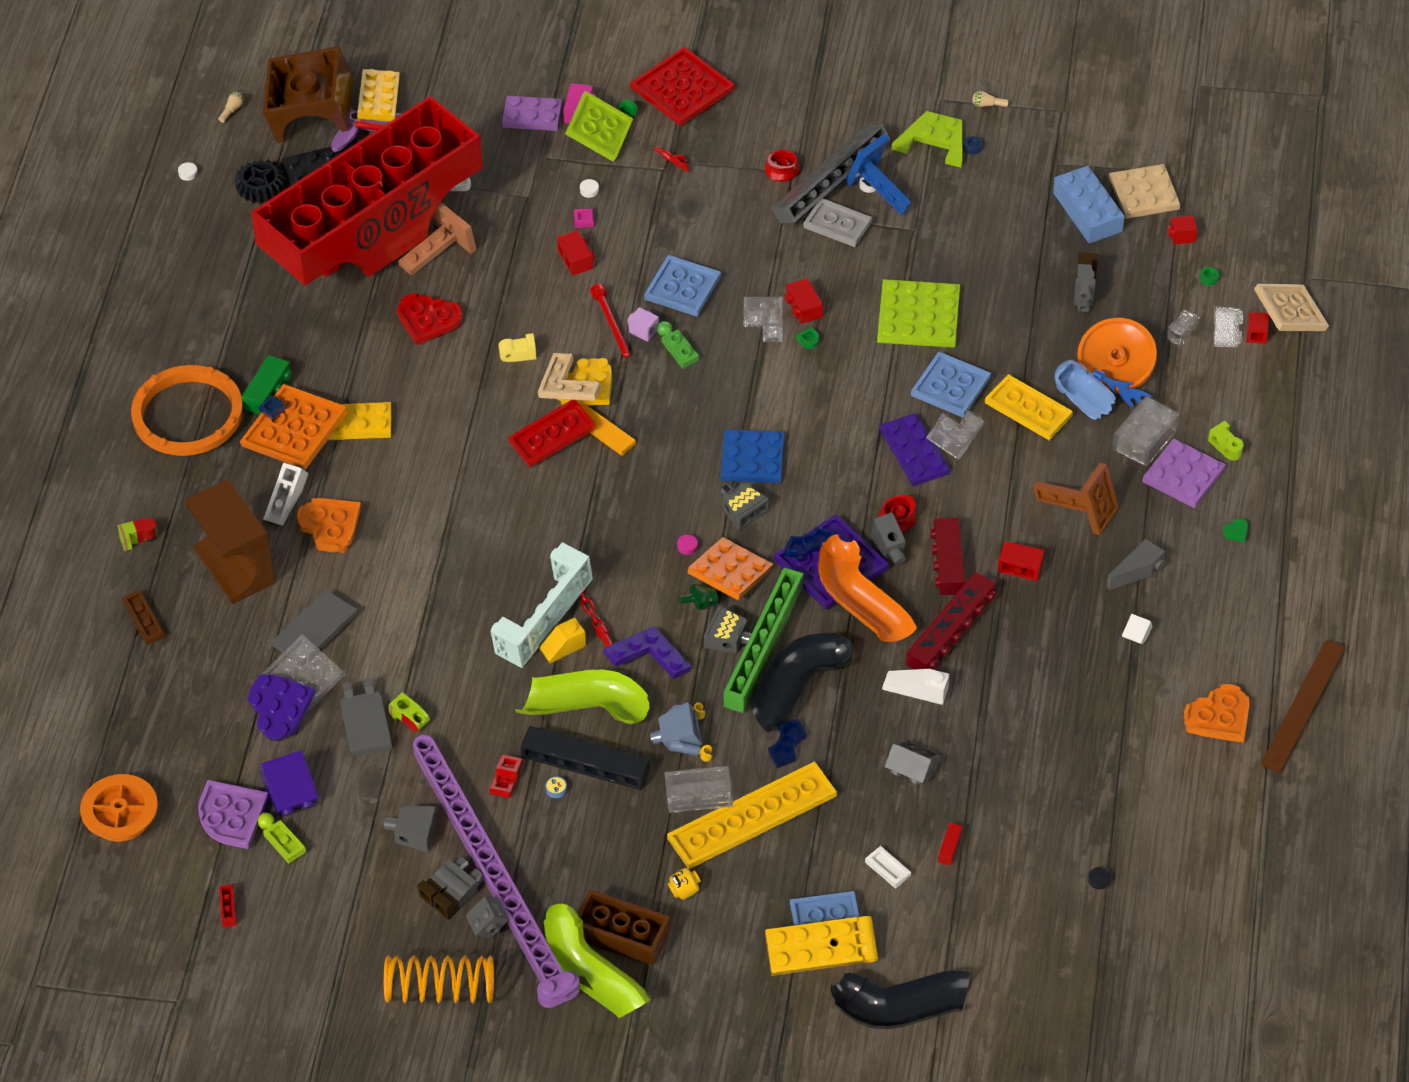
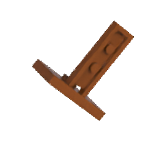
[1033,463,1119,535]

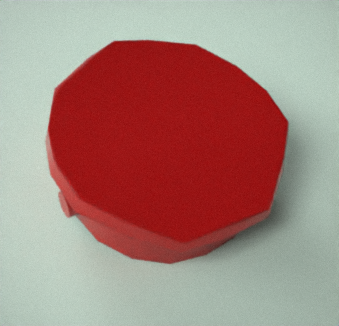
[765,149,800,182]
[878,495,917,533]

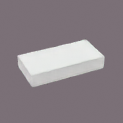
[865,846,911,889]

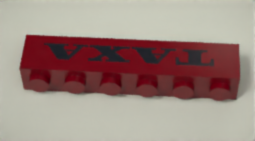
[906,572,997,670]

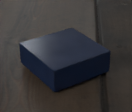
[258,395,287,420]

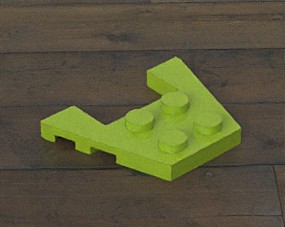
[892,111,962,168]

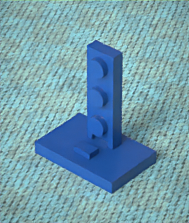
[845,133,911,216]

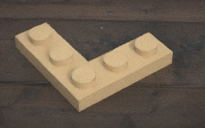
[538,353,601,401]

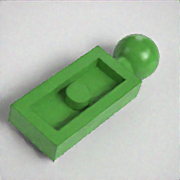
[657,321,699,369]

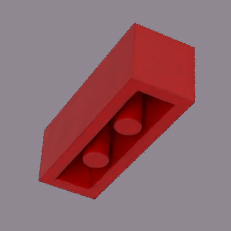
[938,823,962,866]
[219,884,237,927]

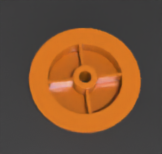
[80,774,158,842]

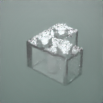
[743,297,783,342]
[1213,305,1243,348]
[926,411,985,460]

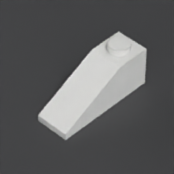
[263,463,309,526]
[882,669,949,705]

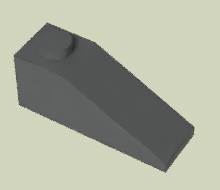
[1106,539,1165,590]

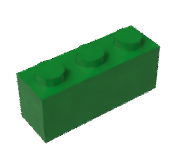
[242,355,292,415]

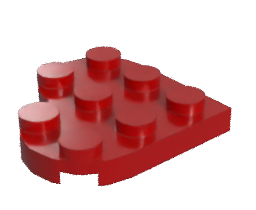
[397,293,462,345]

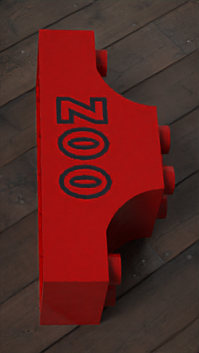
[251,96,483,286]

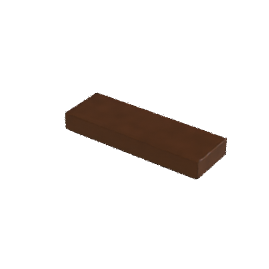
[122,590,166,645]

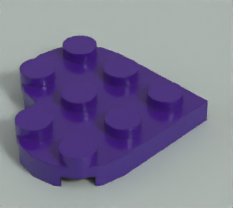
[248,674,316,742]

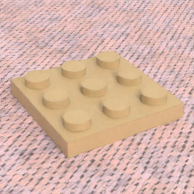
[1109,164,1180,219]
[1254,284,1329,331]

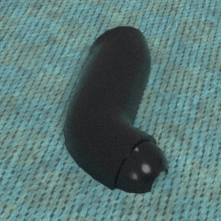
[749,633,852,732]
[830,970,970,1029]

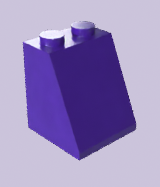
[259,750,319,816]

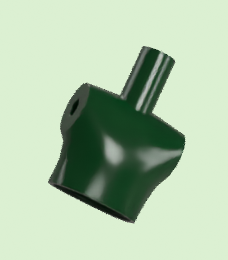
[678,584,718,610]

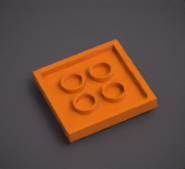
[688,537,773,601]

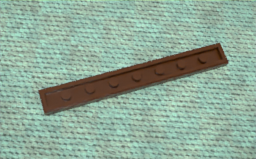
[1261,639,1345,773]

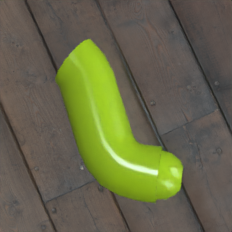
[515,669,649,724]
[544,904,651,1018]

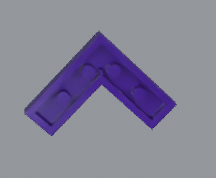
[603,626,691,679]

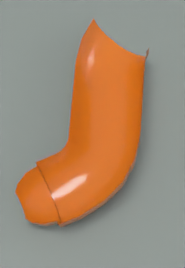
[818,534,917,642]

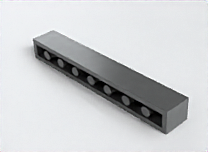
[771,123,890,223]

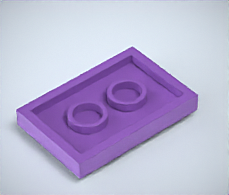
[502,96,562,131]

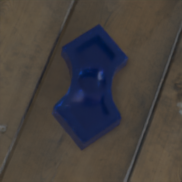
[784,527,836,561]
[768,718,807,769]

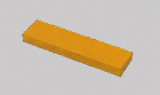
[580,404,636,456]

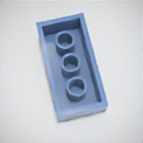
[1053,166,1124,243]

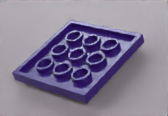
[773,514,889,610]

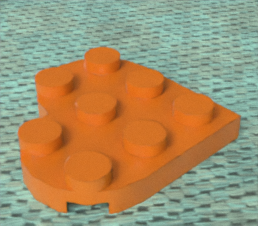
[297,498,361,553]
[1183,684,1250,743]

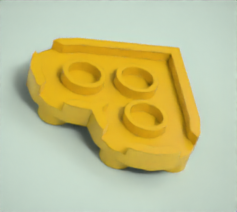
[557,358,612,405]

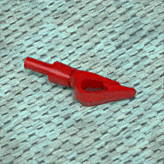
[654,146,689,172]

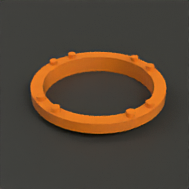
[131,365,243,456]

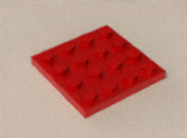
[630,47,735,127]

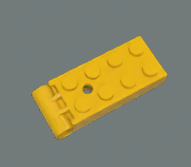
[765,916,878,976]

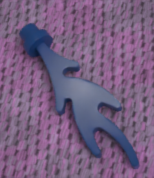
[1093,369,1157,412]

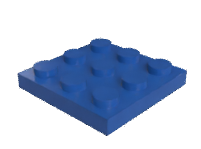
[721,429,784,483]

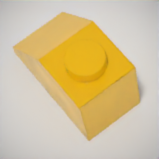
[540,617,586,663]

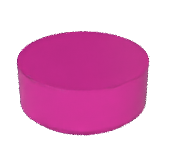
[677,535,698,555]

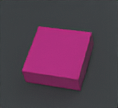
[574,208,594,228]

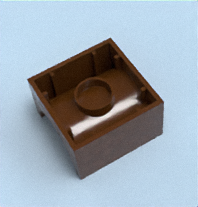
[263,46,353,143]
[184,479,275,604]

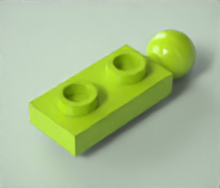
[258,812,306,864]

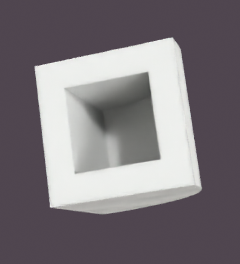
[1122,614,1152,644]

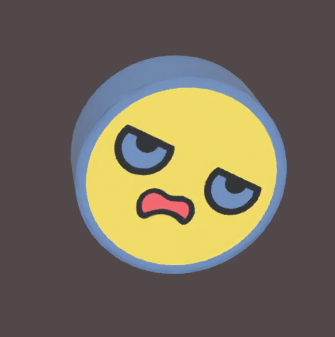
[545,777,567,798]

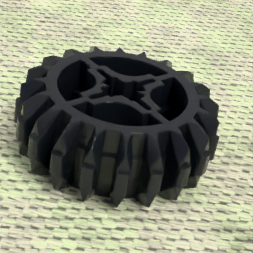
[235,158,286,204]

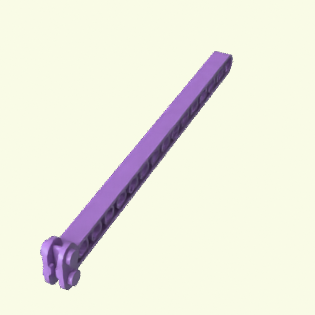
[413,735,580,1008]

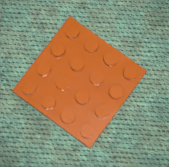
[240,384,349,470]

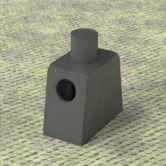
[870,513,906,565]
[384,806,437,852]

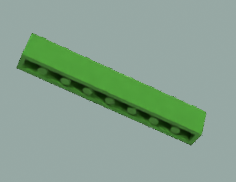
[724,568,803,713]

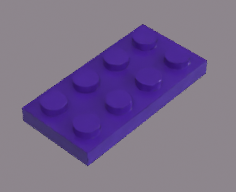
[879,413,950,487]

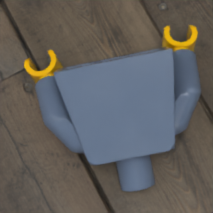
[650,702,712,762]

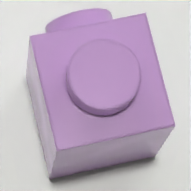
[628,307,659,342]

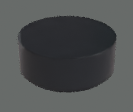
[1088,867,1111,890]

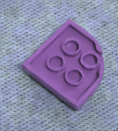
[198,780,269,849]

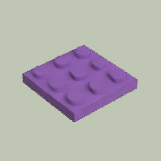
[1142,438,1226,508]

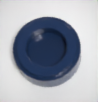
[963,136,982,154]

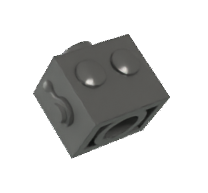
[466,896,510,939]

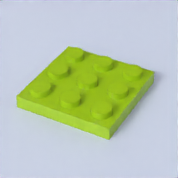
[565,91,633,161]

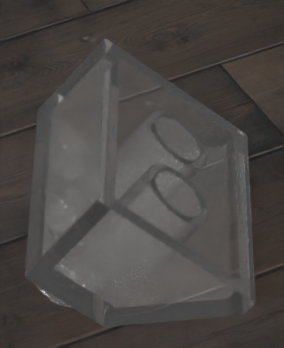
[664,766,733,813]

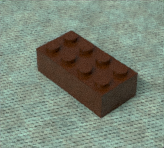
[577,889,671,966]

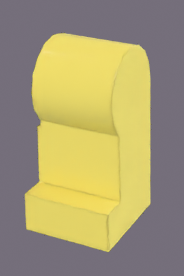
[498,333,536,362]

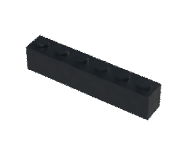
[521,726,650,791]

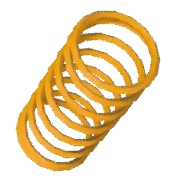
[384,955,494,1004]

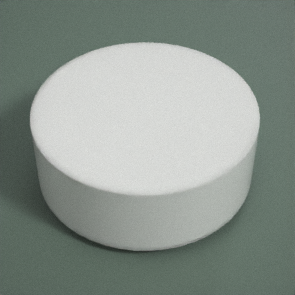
[178,162,198,181]
[580,179,599,198]

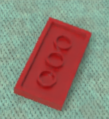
[507,400,596,468]

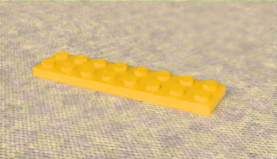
[667,761,837,869]

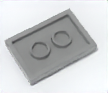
[804,198,872,247]

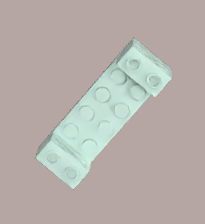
[491,542,593,668]

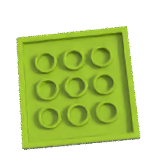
[877,279,960,348]

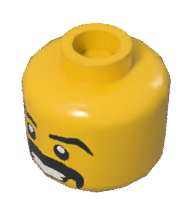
[668,868,701,900]

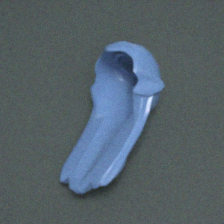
[1054,360,1116,420]

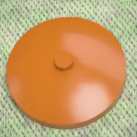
[1078,318,1157,393]

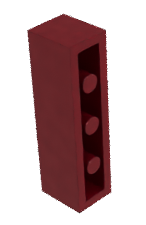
[930,517,965,595]

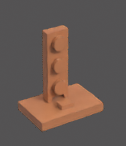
[398,202,477,276]

